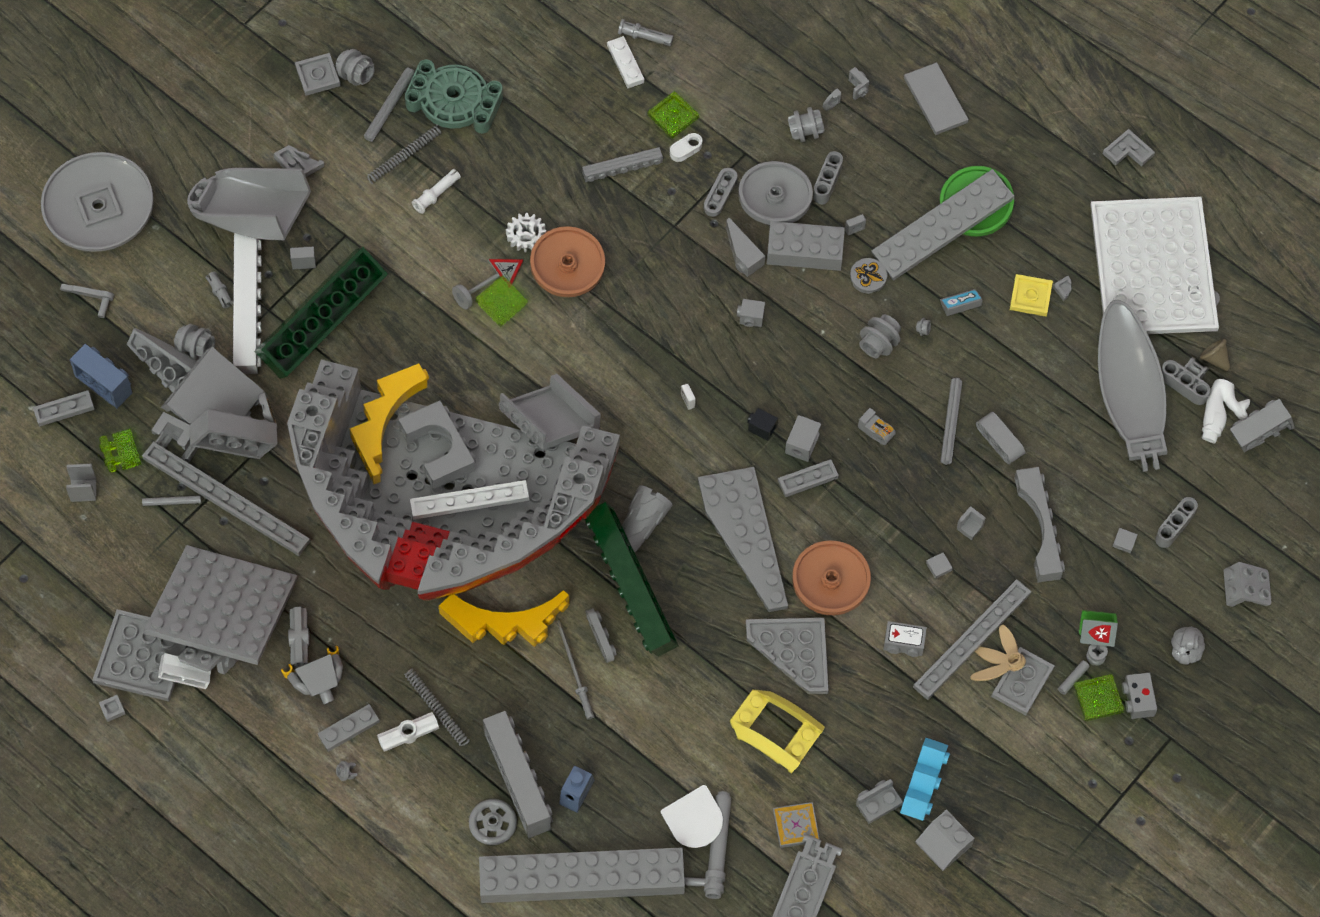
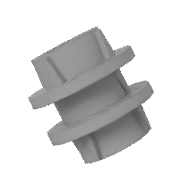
[859,314,901,359]

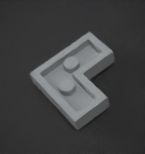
[1102,129,1155,167]

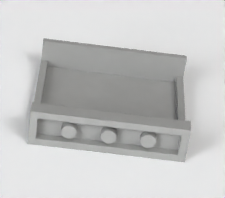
[161,347,264,451]
[499,374,601,450]

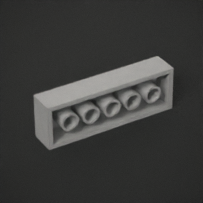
[483,711,553,839]

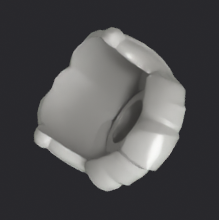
[1171,626,1205,665]

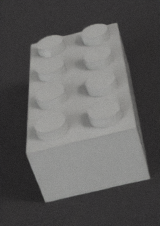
[767,221,845,271]
[190,409,277,459]

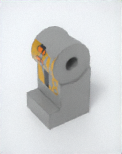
[858,408,896,445]

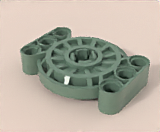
[405,59,503,134]

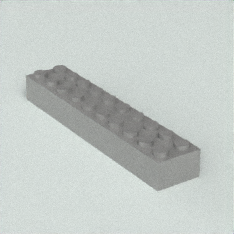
[479,848,685,903]

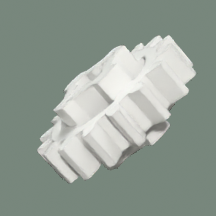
[506,213,546,252]

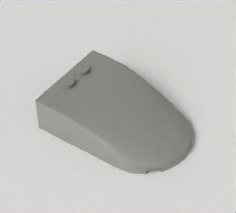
[187,168,311,240]

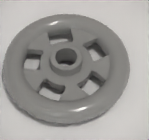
[469,799,517,845]

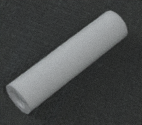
[1058,660,1090,695]

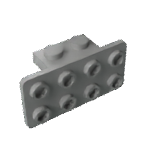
[178,646,238,675]

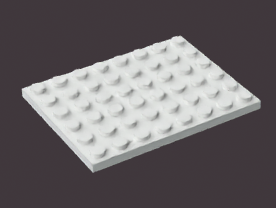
[1090,197,1219,334]

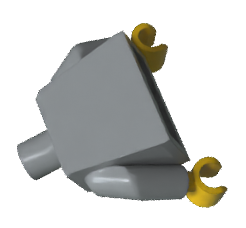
[281,646,343,704]

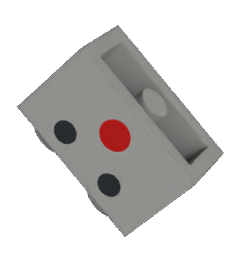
[1122,673,1157,719]

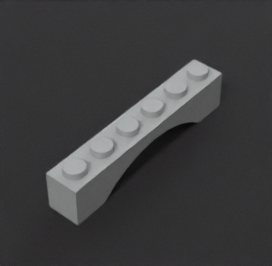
[1014,467,1065,583]

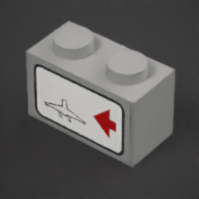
[883,621,927,657]

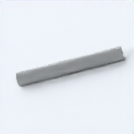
[142,496,201,506]

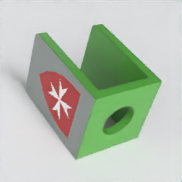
[1079,610,1118,647]

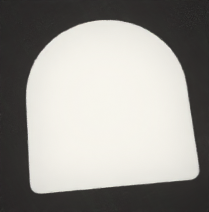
[661,785,723,848]

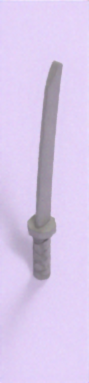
[556,620,594,720]

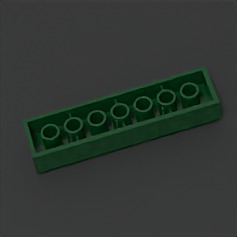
[254,247,388,379]
[585,502,679,657]

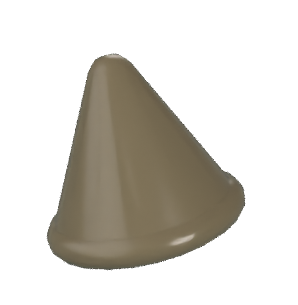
[1200,339,1230,371]

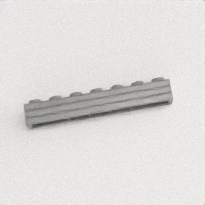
[582,147,663,182]

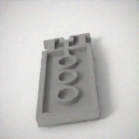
[772,834,843,917]

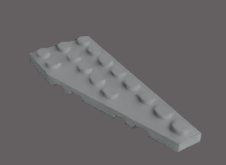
[698,467,788,612]

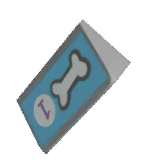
[940,289,983,316]

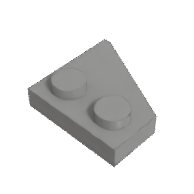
[274,145,324,177]

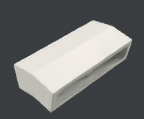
[158,653,211,689]

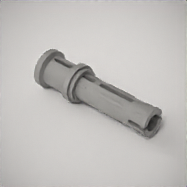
[618,18,674,47]

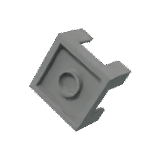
[151,412,198,463]

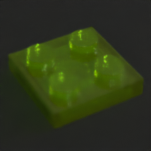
[648,91,699,139]
[475,275,528,327]
[1074,674,1124,721]

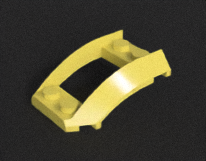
[730,689,825,773]

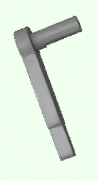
[60,284,114,318]

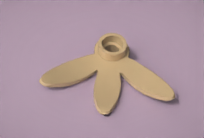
[970,625,1026,681]

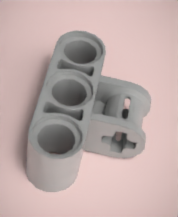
[1161,357,1210,405]

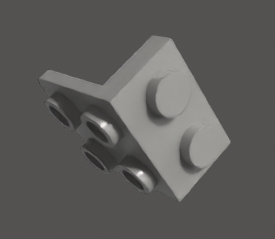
[1224,562,1271,607]

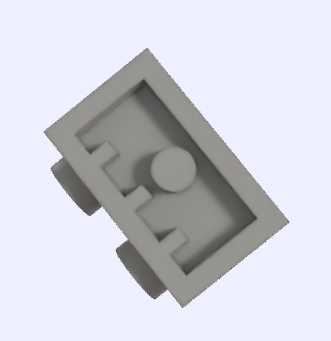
[856,779,903,824]

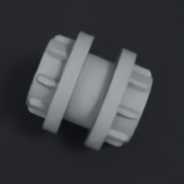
[336,49,374,86]
[788,107,825,142]
[174,324,215,361]

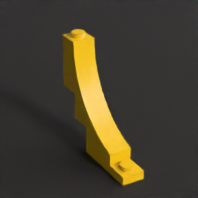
[350,363,429,484]

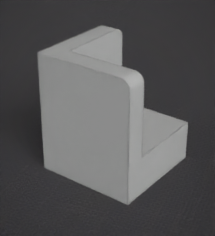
[957,506,986,540]

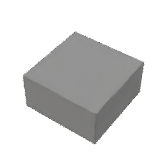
[290,247,316,269]

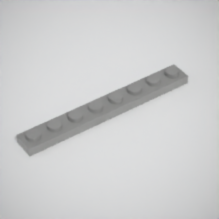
[913,579,1031,700]

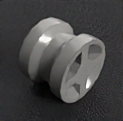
[1086,644,1108,666]

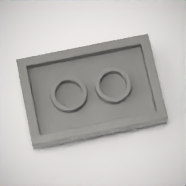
[991,647,1055,716]

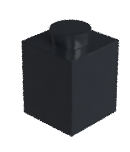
[747,408,778,441]

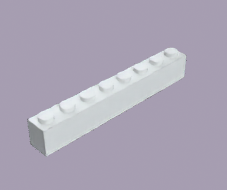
[233,233,262,374]

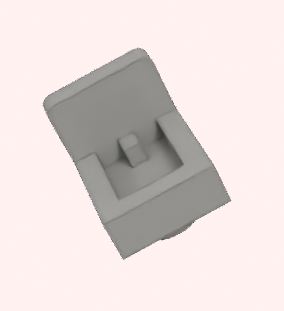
[848,67,869,100]

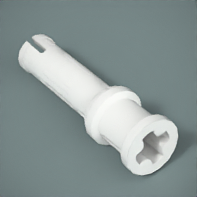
[412,169,461,214]

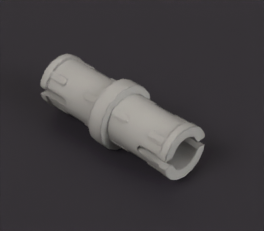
[205,271,234,309]

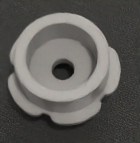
[916,318,931,336]

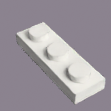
[607,36,644,88]

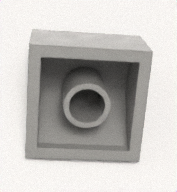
[915,809,974,871]

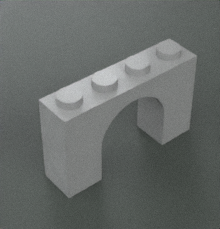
[398,401,477,489]

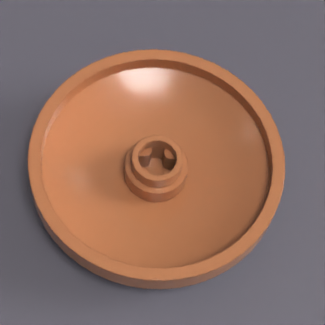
[530,227,605,297]
[792,540,871,615]

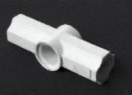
[377,712,439,752]

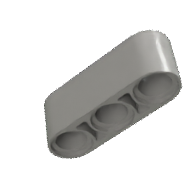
[813,151,843,205]
[976,412,1025,464]
[1155,497,1198,548]

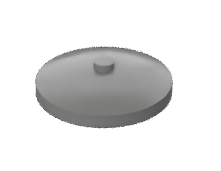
[738,161,813,225]

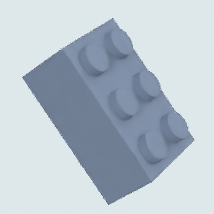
[70,344,132,409]

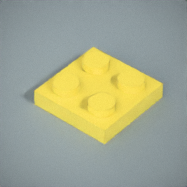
[1010,274,1053,317]

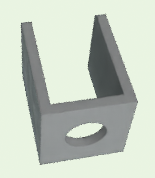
[785,415,821,462]
[66,464,96,502]

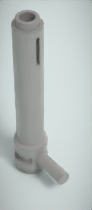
[684,791,731,899]

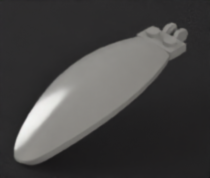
[1098,300,1167,472]

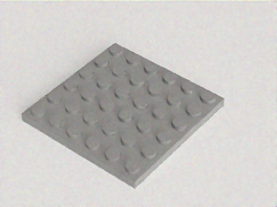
[144,545,297,665]

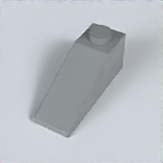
[726,218,765,277]

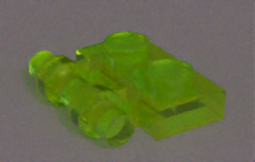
[99,429,141,473]

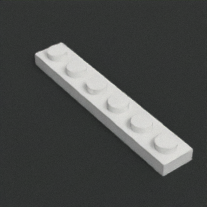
[410,480,529,520]

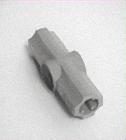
[288,607,310,668]

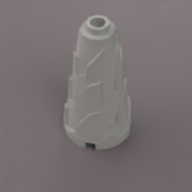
[622,485,673,552]

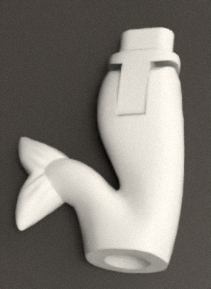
[1202,379,1250,443]

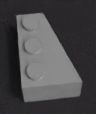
[1230,399,1295,452]

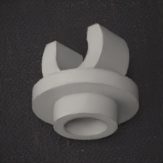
[336,761,357,781]

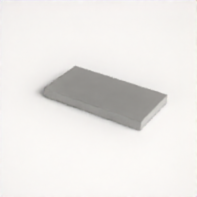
[904,63,969,135]

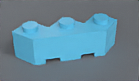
[900,738,950,821]

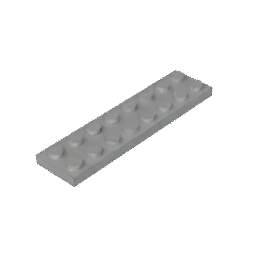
[871,169,1014,281]

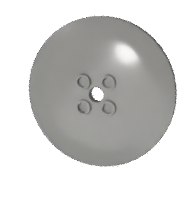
[41,152,153,252]

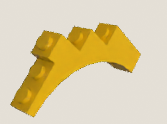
[439,590,569,647]

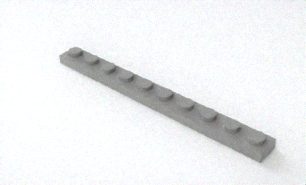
[142,441,310,556]

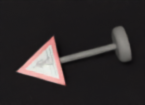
[452,259,523,310]

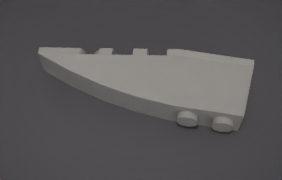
[127,328,197,392]

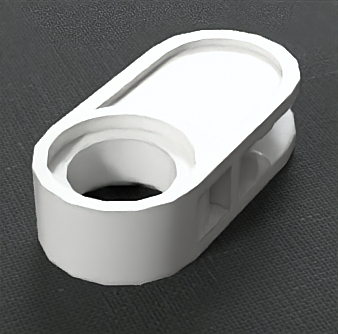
[670,133,702,162]

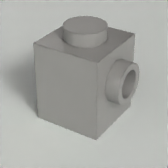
[737,299,765,327]

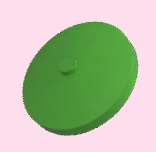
[940,166,1014,236]

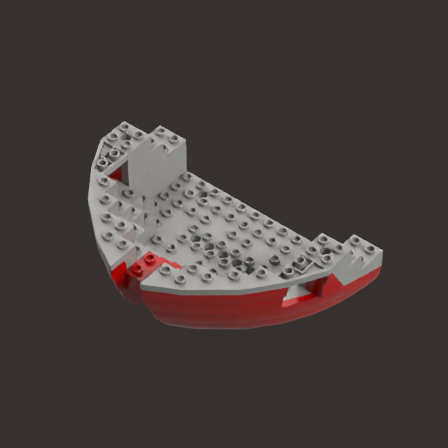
[287,360,620,600]

